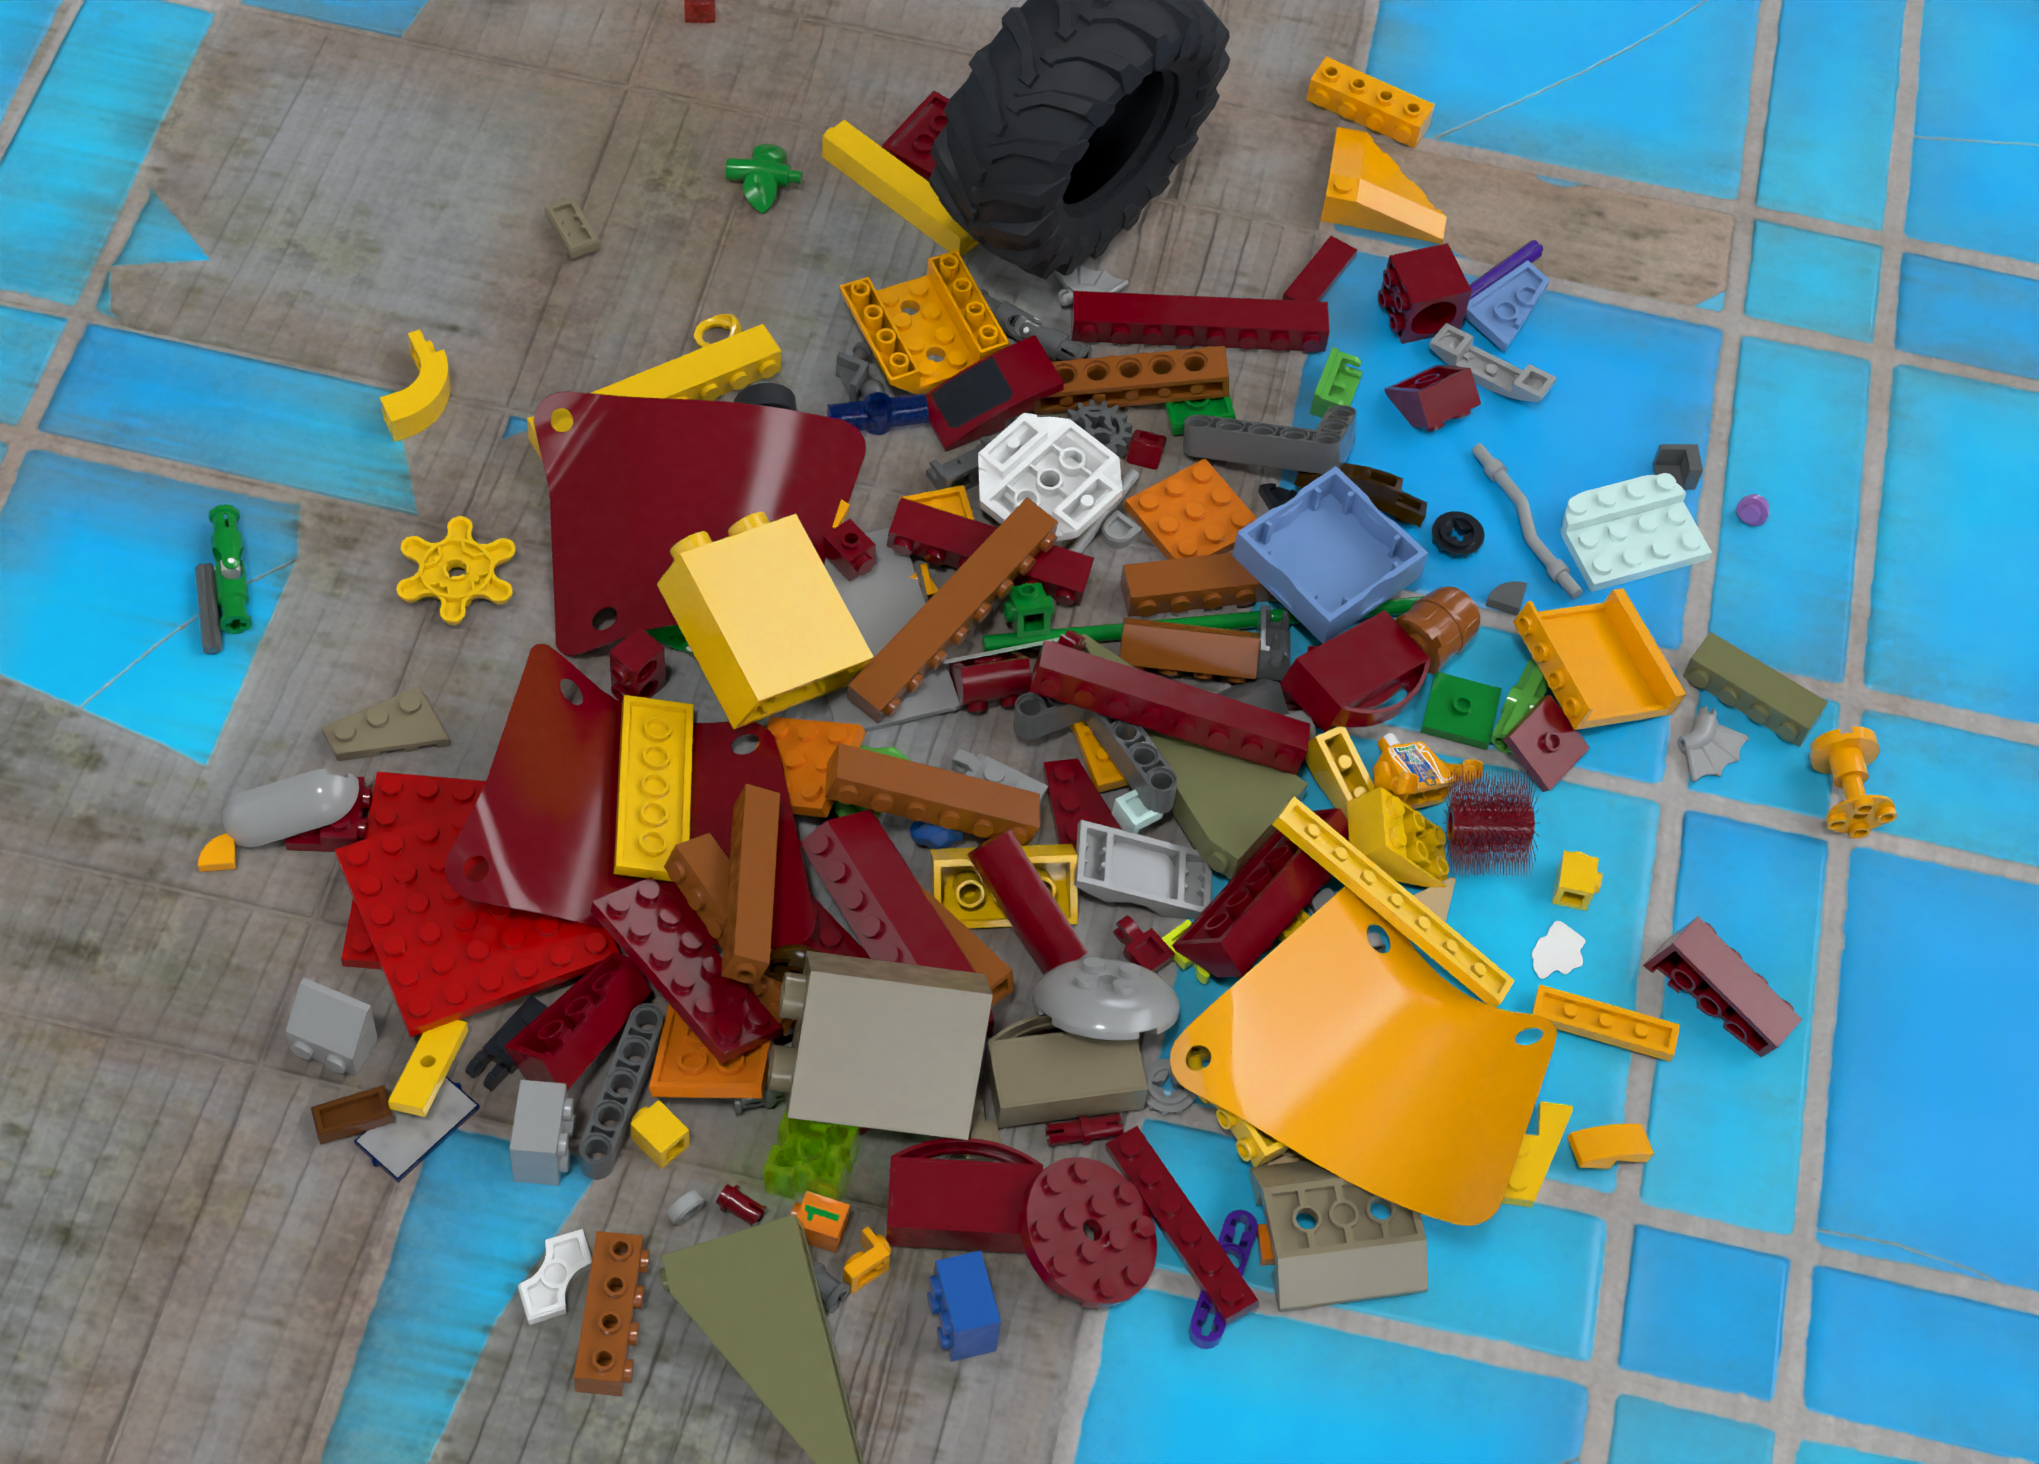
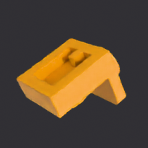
[843,1226,891,1295]

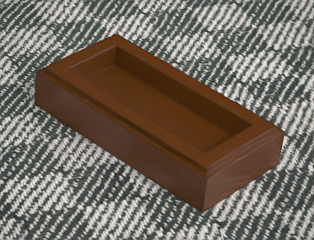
[311,1085,395,1144]

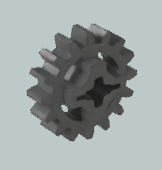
[1065,399,1132,456]

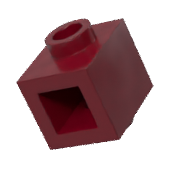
[823,519,876,581]

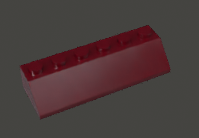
[1172,808,1349,978]
[799,809,976,973]

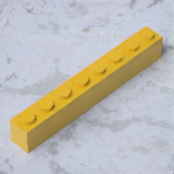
[527,324,782,460]

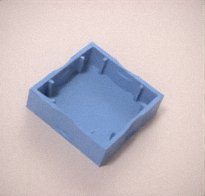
[1232,466,1428,643]

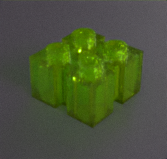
[763,1109,860,1202]

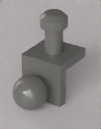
[836,342,885,406]

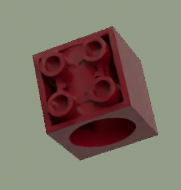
[1378,243,1472,344]

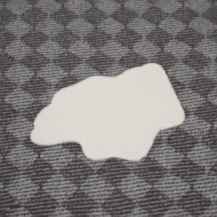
[1531,921,1586,979]

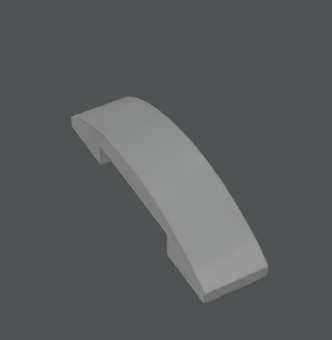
[1429,323,1557,402]

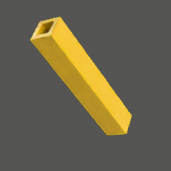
[822,120,978,257]

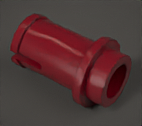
[716,1184,767,1227]

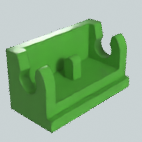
[1310,347,1362,418]

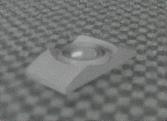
[1074,820,1212,919]

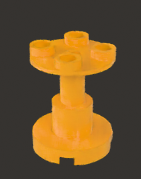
[1809,726,1897,839]

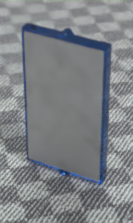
[354,1076,480,1183]

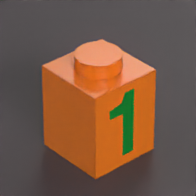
[791,1191,850,1253]

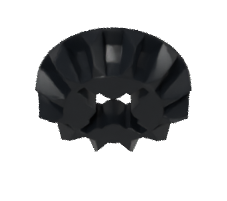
[1431,511,1485,558]

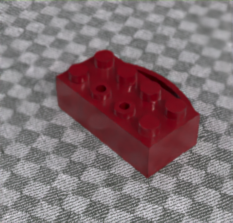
[1280,610,1431,732]
[886,1138,1043,1253]

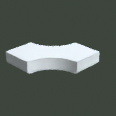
[518,1229,592,1325]

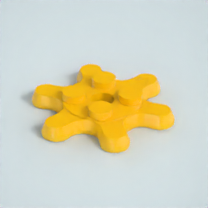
[396,516,516,626]

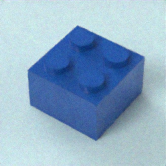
[927,1250,1001,1362]

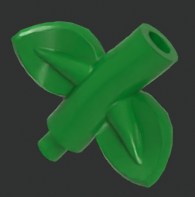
[725,144,803,214]

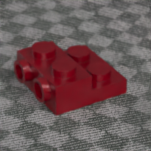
[285,776,372,852]

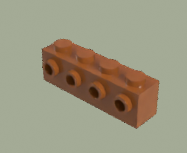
[1119,617,1261,683]
[574,1231,650,1396]

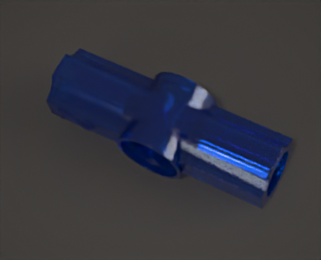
[827,392,929,435]

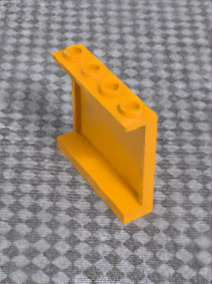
[1513,588,1687,730]

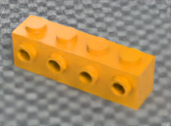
[1306,56,1435,148]

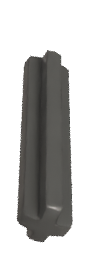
[195,563,222,655]

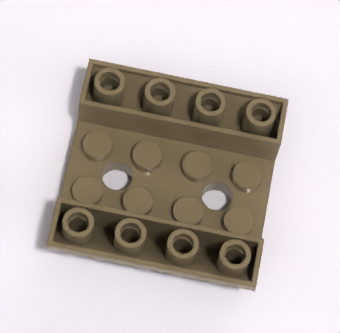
[1249,1160,1428,1312]

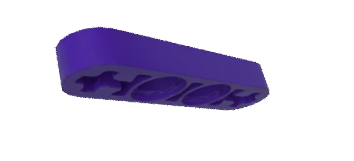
[1188,1210,1258,1349]

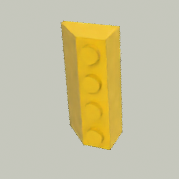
[930,844,1078,929]

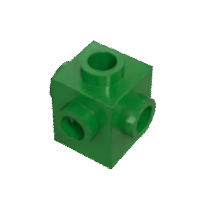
[1003,583,1054,639]

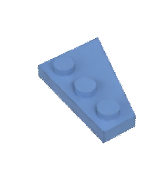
[1465,260,1550,353]

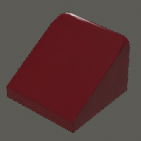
[1126,429,1167,470]

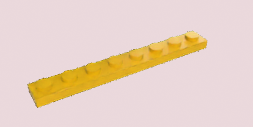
[1272,796,1515,1007]

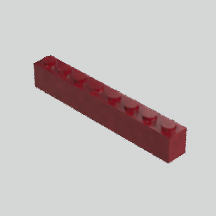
[1071,291,1330,352]
[1029,640,1310,775]

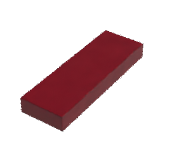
[1282,236,1358,301]

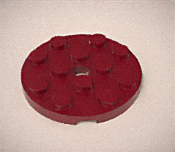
[1019,1157,1157,1309]

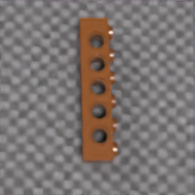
[1034,346,1229,415]

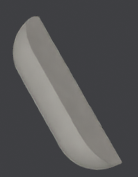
[221,769,359,847]

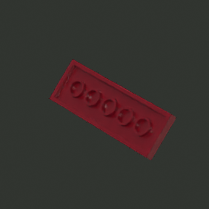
[590,877,783,1064]

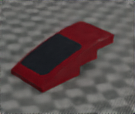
[918,335,1064,452]

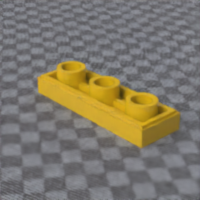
[388,1020,469,1117]

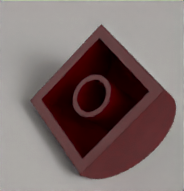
[948,651,1031,712]

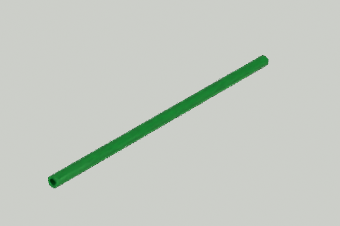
[982,596,1424,652]

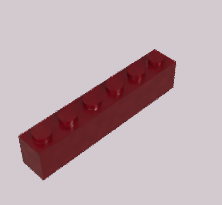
[887,497,1094,606]

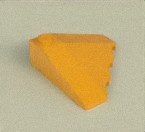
[1320,127,1447,244]

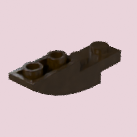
[1294,463,1428,527]

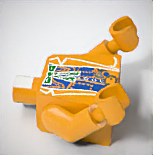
[1372,733,1483,809]

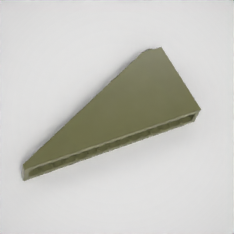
[1082,634,1308,879]
[659,1214,864,1464]

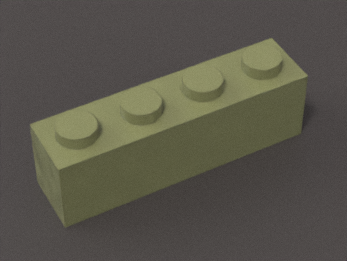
[1683,631,1828,747]

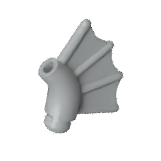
[1054,265,1129,307]
[1678,706,1749,782]

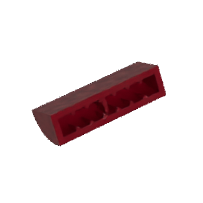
[967,830,1088,975]

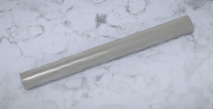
[1068,468,1139,554]

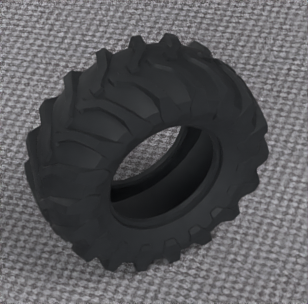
[930,0,1230,280]

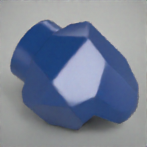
[910,821,963,849]

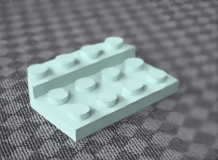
[1560,473,1712,592]

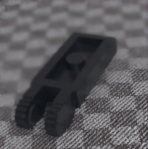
[465,995,548,1091]

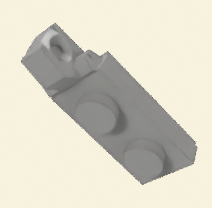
[951,749,1048,804]

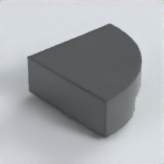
[1485,581,1528,615]

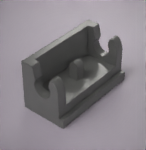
[926,436,991,490]
[1256,605,1290,681]

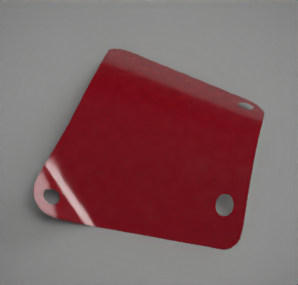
[533,391,866,656]
[445,644,815,949]

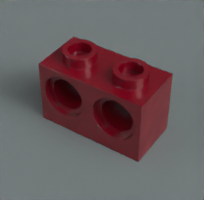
[609,627,666,702]

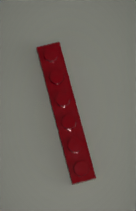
[1105,1126,1259,1325]

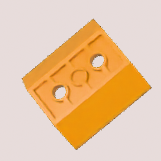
[839,250,1010,395]

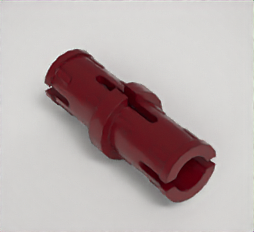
[1045,1113,1123,1147]

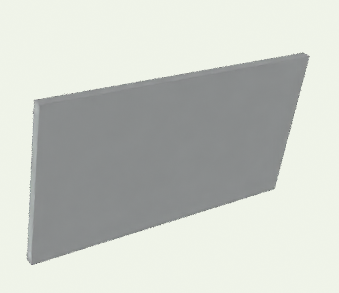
[824,528,960,732]

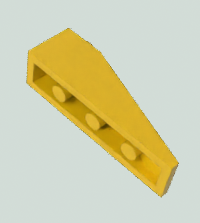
[1304,726,1375,820]

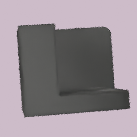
[1652,444,1703,490]

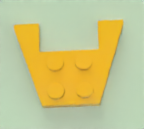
[1502,1101,1573,1208]

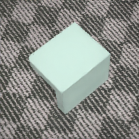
[1112,789,1163,834]

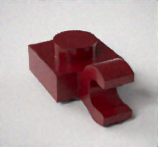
[1113,915,1175,973]

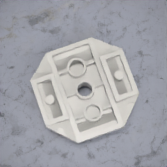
[978,413,1123,542]

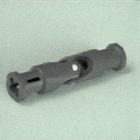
[980,289,1092,361]

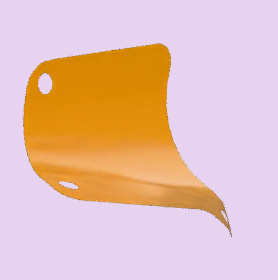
[1170,886,1557,1226]

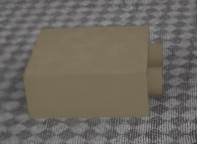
[767,951,993,1140]

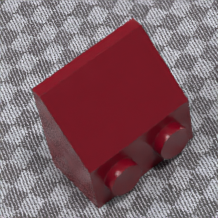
[1384,365,1481,431]

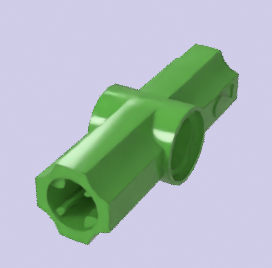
[1490,659,1549,754]

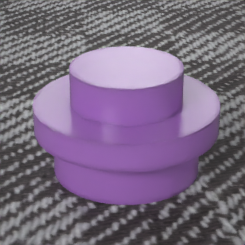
[1736,494,1770,526]

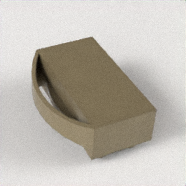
[985,1014,1148,1128]

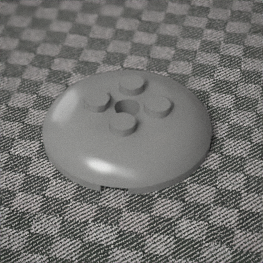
[1032,957,1180,1040]

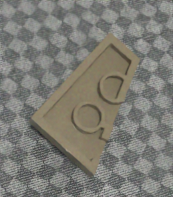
[321,686,450,761]

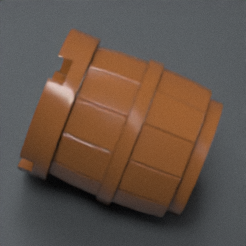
[1394,586,1480,676]

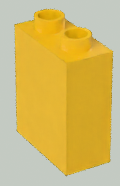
[657,512,874,729]

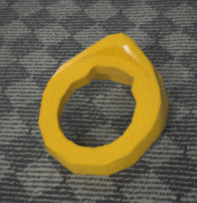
[694,314,742,348]

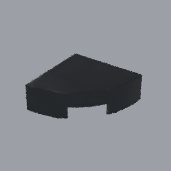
[1258,483,1298,511]

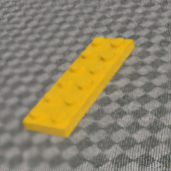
[614,695,694,881]

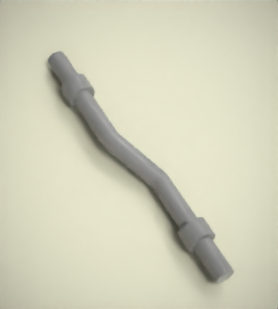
[1472,443,1583,599]

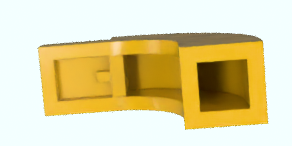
[380,329,451,442]

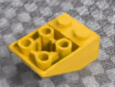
[1346,786,1449,888]

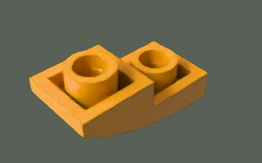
[1567,1123,1654,1169]

